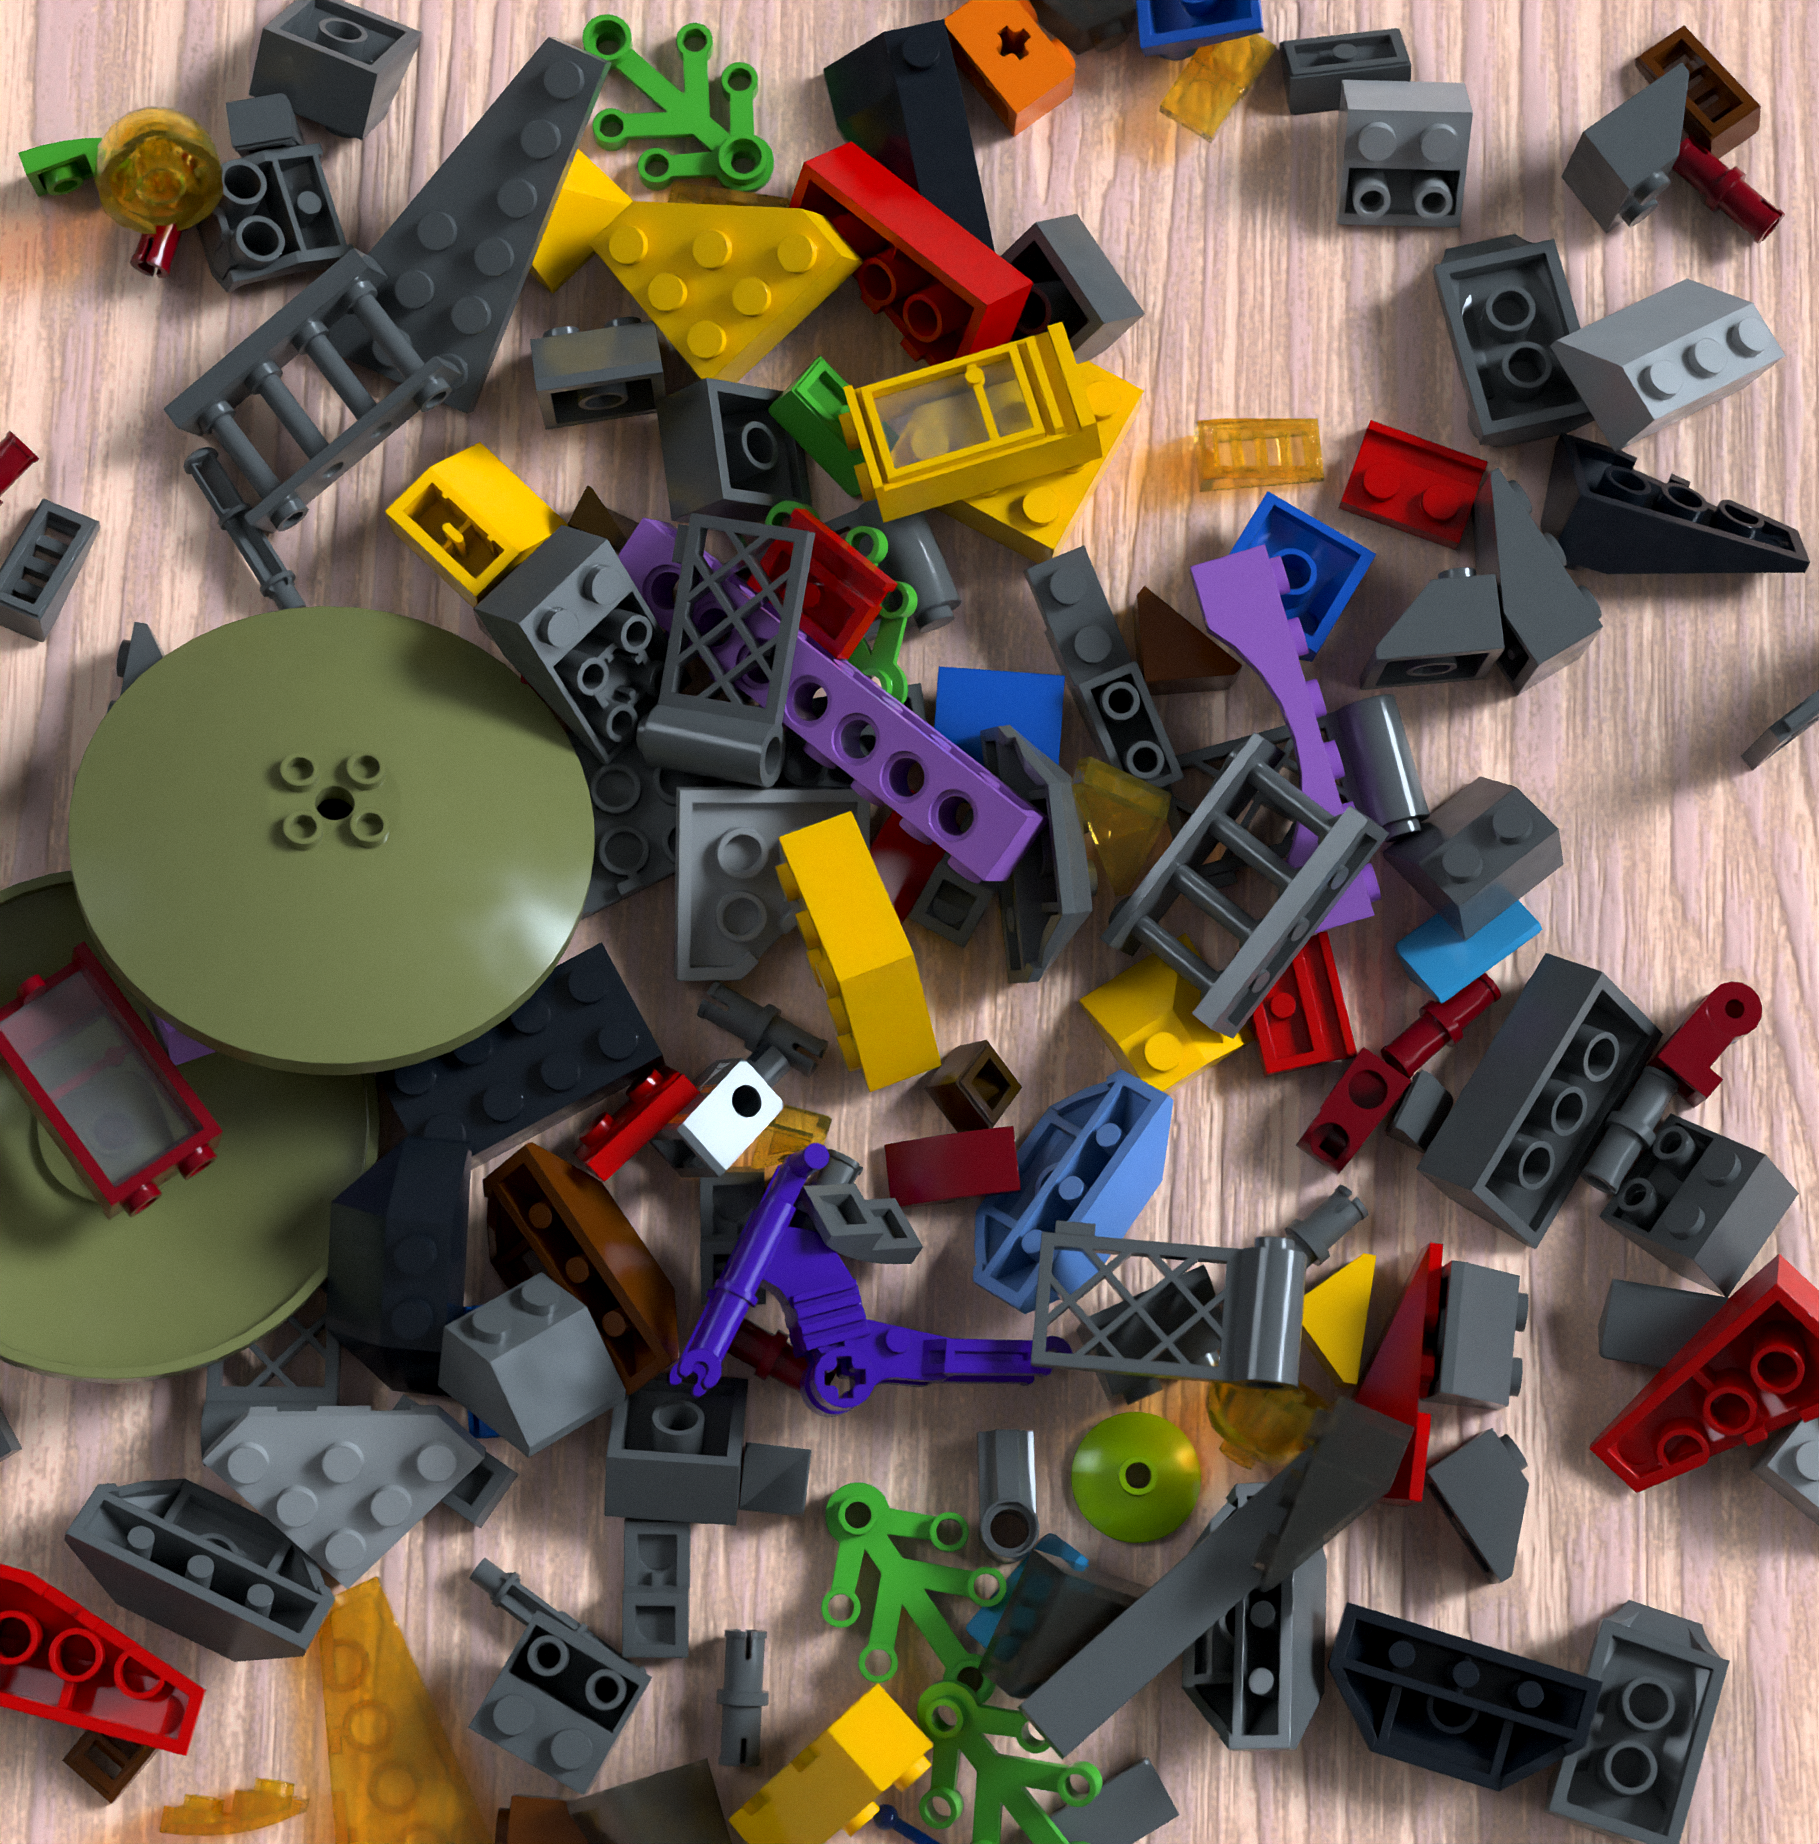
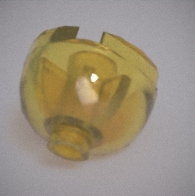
[95,106,224,234]
[1205,1363,1339,1470]

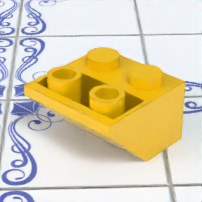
[385,442,568,608]

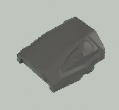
[191,143,354,292]

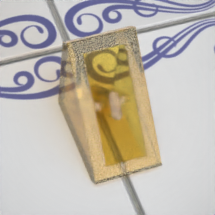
[1071,756,1172,897]

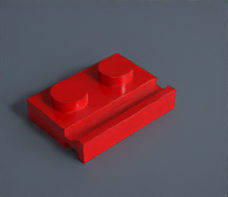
[1338,420,1488,550]
[746,508,898,659]
[1235,931,1357,1078]
[573,1065,700,1182]

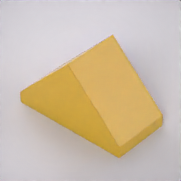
[1301,1253,1376,1389]

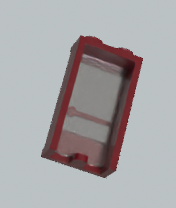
[0,941,223,1220]

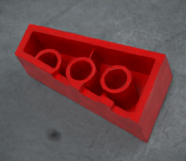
[788,141,1034,366]

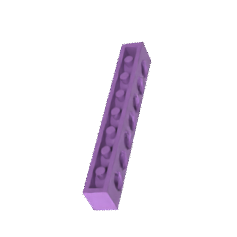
[618,517,1048,884]

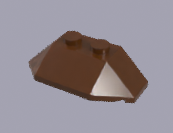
[482,1142,679,1396]

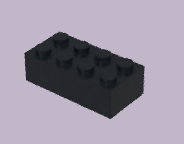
[375,942,666,1170]

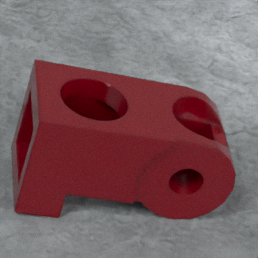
[1646,981,1762,1108]
[1296,1047,1411,1176]

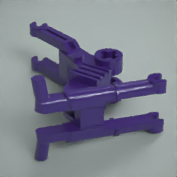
[667,1143,1073,1417]

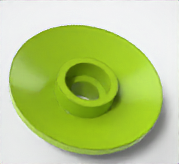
[1071,1412,1201,1543]

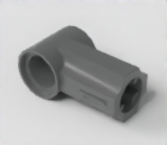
[977,1429,1040,1564]

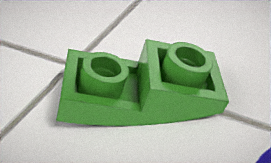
[18,138,162,197]

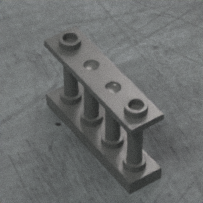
[164,247,462,533]
[1100,732,1390,1039]

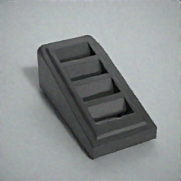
[0,498,100,642]

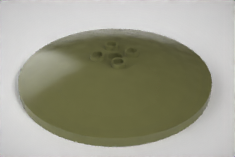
[68,606,595,1075]
[0,870,380,1384]

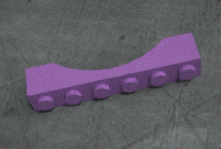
[1189,544,1382,933]

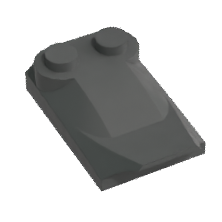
[1432,234,1595,447]
[1544,1599,1729,1844]

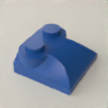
[1136,0,1264,61]
[1229,491,1376,662]

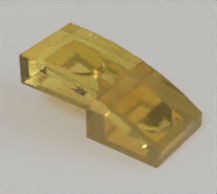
[1159,34,1277,143]

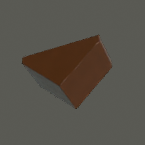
[1132,586,1243,696]

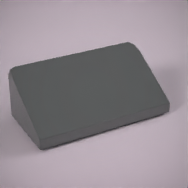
[1279,28,1412,115]
[1598,1279,1729,1368]
[1048,1757,1179,1844]

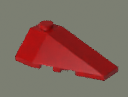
[1332,1242,1443,1507]
[1590,1254,1819,1493]
[0,1564,207,1756]

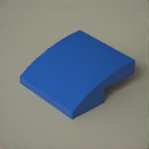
[934,666,1065,804]

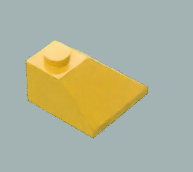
[529,149,633,294]
[1078,933,1255,1095]

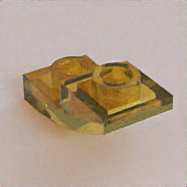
[159,1777,310,1836]

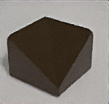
[568,486,639,556]
[924,1040,1022,1133]

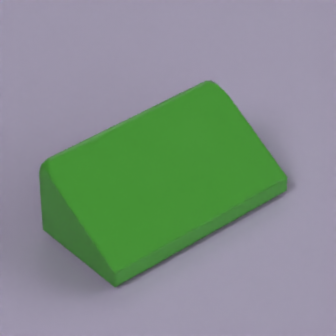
[768,356,900,497]

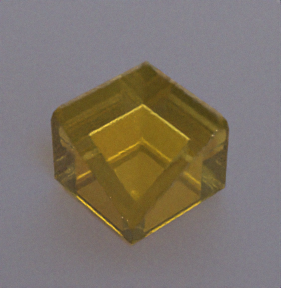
[751,1104,832,1169]

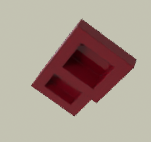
[884,1126,1021,1209]

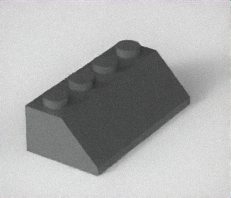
[1416,953,1663,1249]

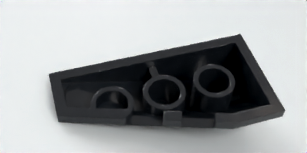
[823,19,995,252]
[1540,432,1810,574]

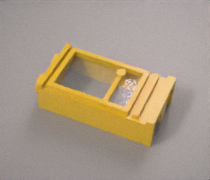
[838,322,1103,523]

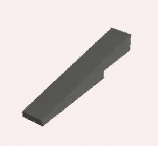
[1017,1434,1369,1759]

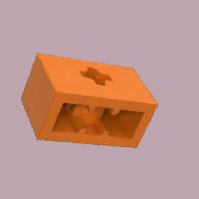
[944,0,1076,137]

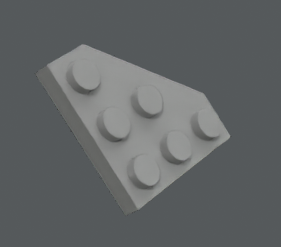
[674,786,870,981]
[202,1405,486,1590]

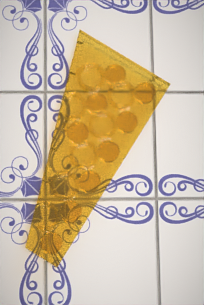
[318,1576,494,1844]

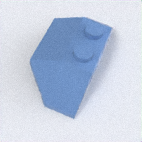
[973,1069,1174,1314]

